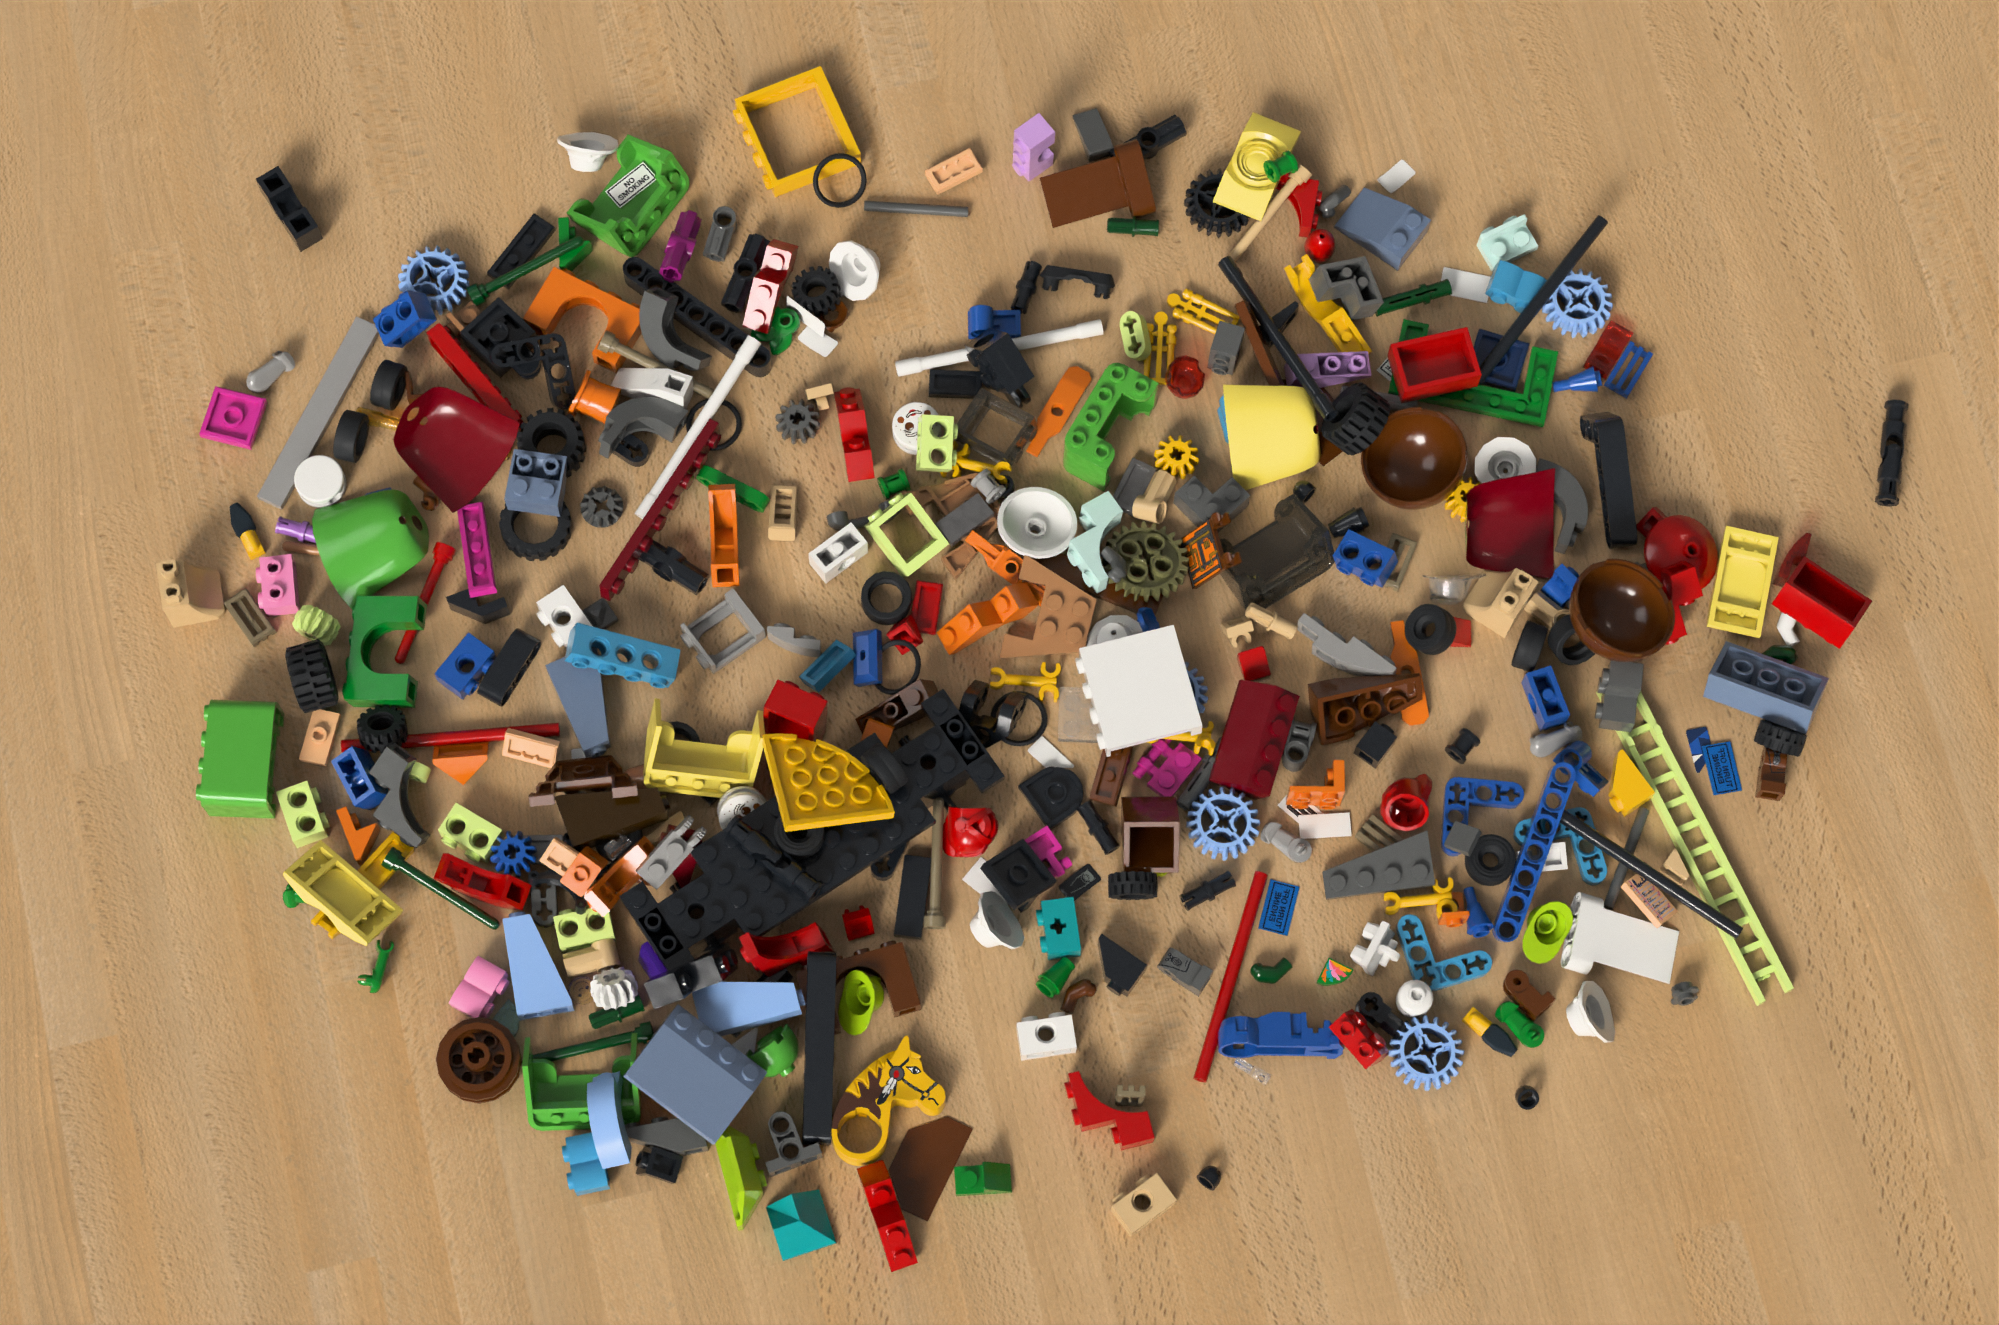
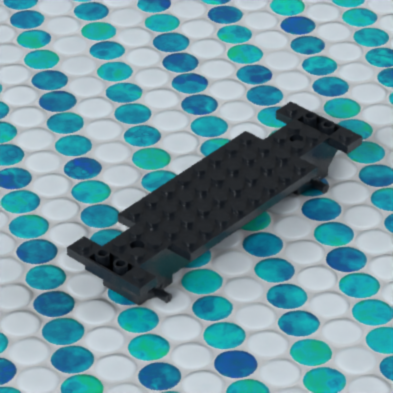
[619,689,1005,970]

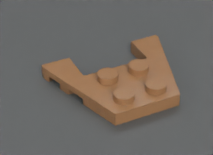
[901,473,1001,580]
[999,555,1097,658]

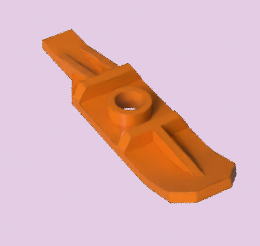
[1026,366,1092,458]
[965,530,1045,607]
[1390,620,1429,726]

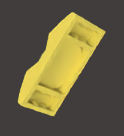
[1213,112,1301,221]
[1707,526,1779,638]
[283,840,403,946]

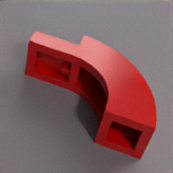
[433,853,532,911]

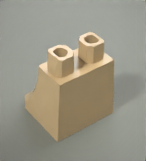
[156,559,226,628]
[1463,568,1539,638]

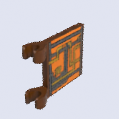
[1179,512,1242,589]

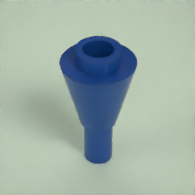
[1552,366,1602,392]
[1463,887,1494,938]

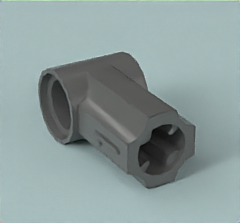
[703,206,737,262]

